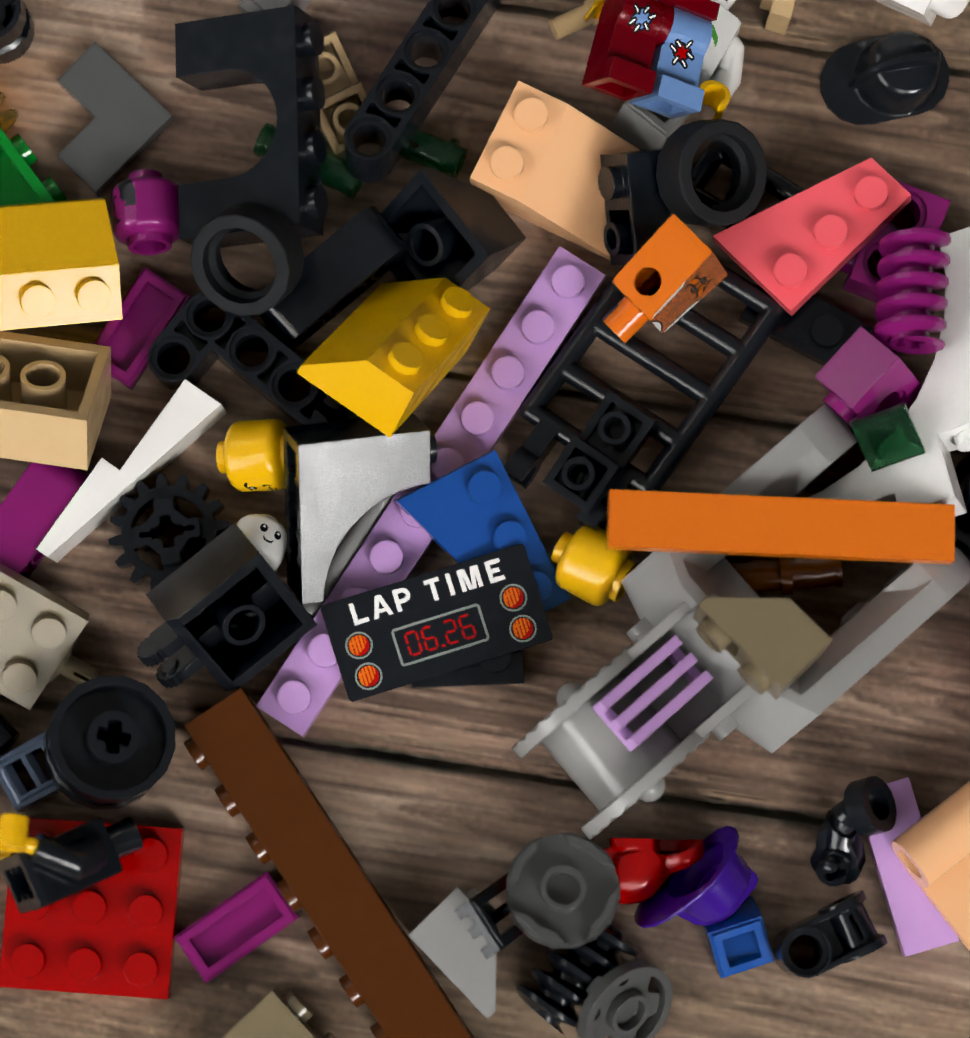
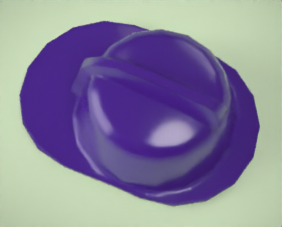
[634,826,758,928]

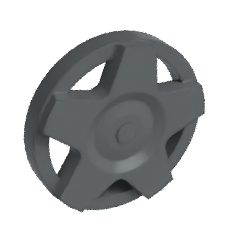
[576,958,673,1038]

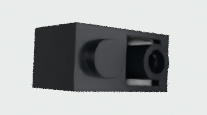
[598,148,672,265]

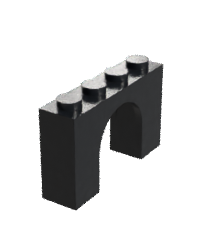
[175,5,328,248]

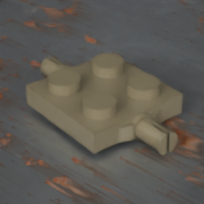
[0,563,100,710]

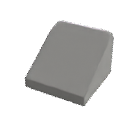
[611,99,691,150]

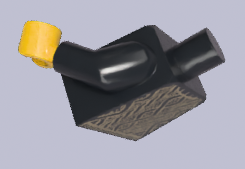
[0,813,143,914]

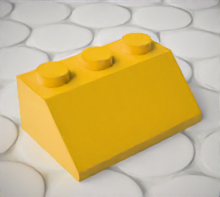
[0,198,123,331]
[297,277,490,438]

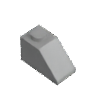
[408,886,497,1019]

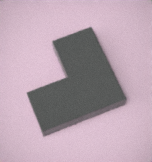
[57,42,175,197]

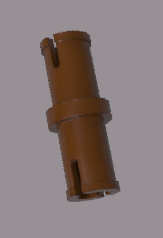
[728,557,843,596]

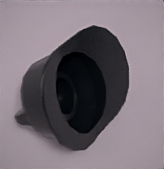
[820,32,949,125]

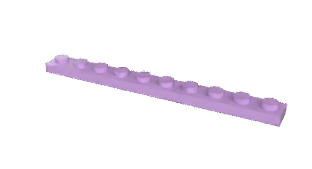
[256,246,606,737]

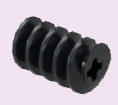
[516,924,640,1035]

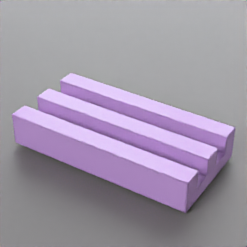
[592,635,713,752]

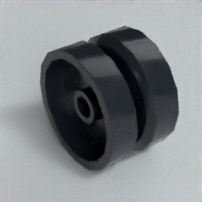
[43,676,176,810]

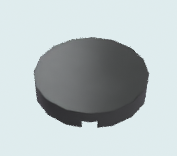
[506,833,620,949]

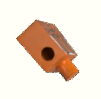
[602,213,728,343]

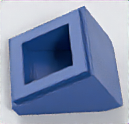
[703,896,774,979]

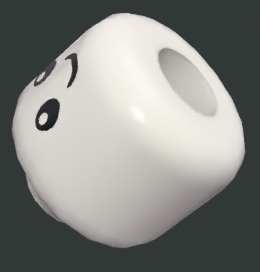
[237,514,287,571]

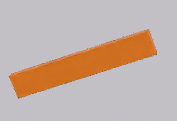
[606,489,955,565]

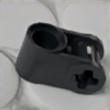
[772,890,888,978]

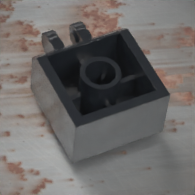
[136,523,318,691]

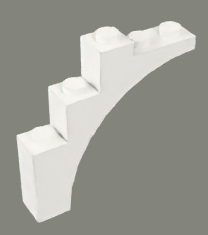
[807,226,970,517]

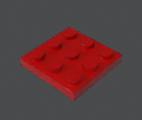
[0,817,185,1000]

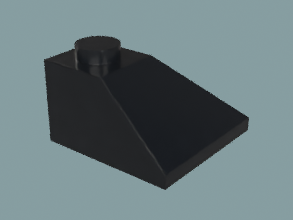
[381,166,526,291]

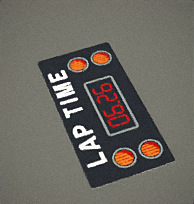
[321,544,552,702]

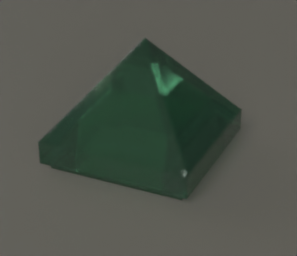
[851,402,926,472]

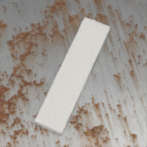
[36,379,227,563]

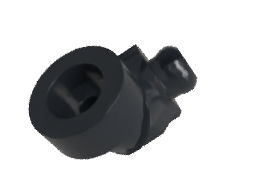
[810,776,897,886]

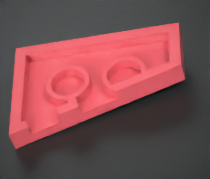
[713,157,911,317]

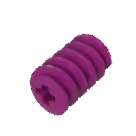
[873,228,951,355]

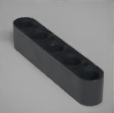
[344,0,502,183]

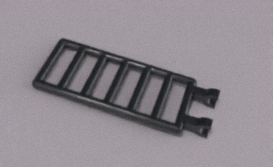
[504,140,805,530]

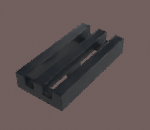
[455,872,523,959]

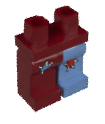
[582,0,720,119]

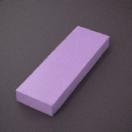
[866,777,959,957]

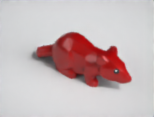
[588,838,705,905]

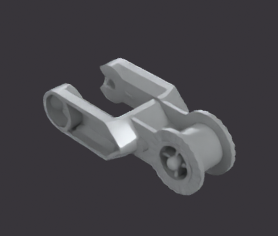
[511,404,970,840]

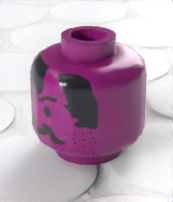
[111,169,179,255]

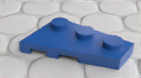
[394,450,570,612]

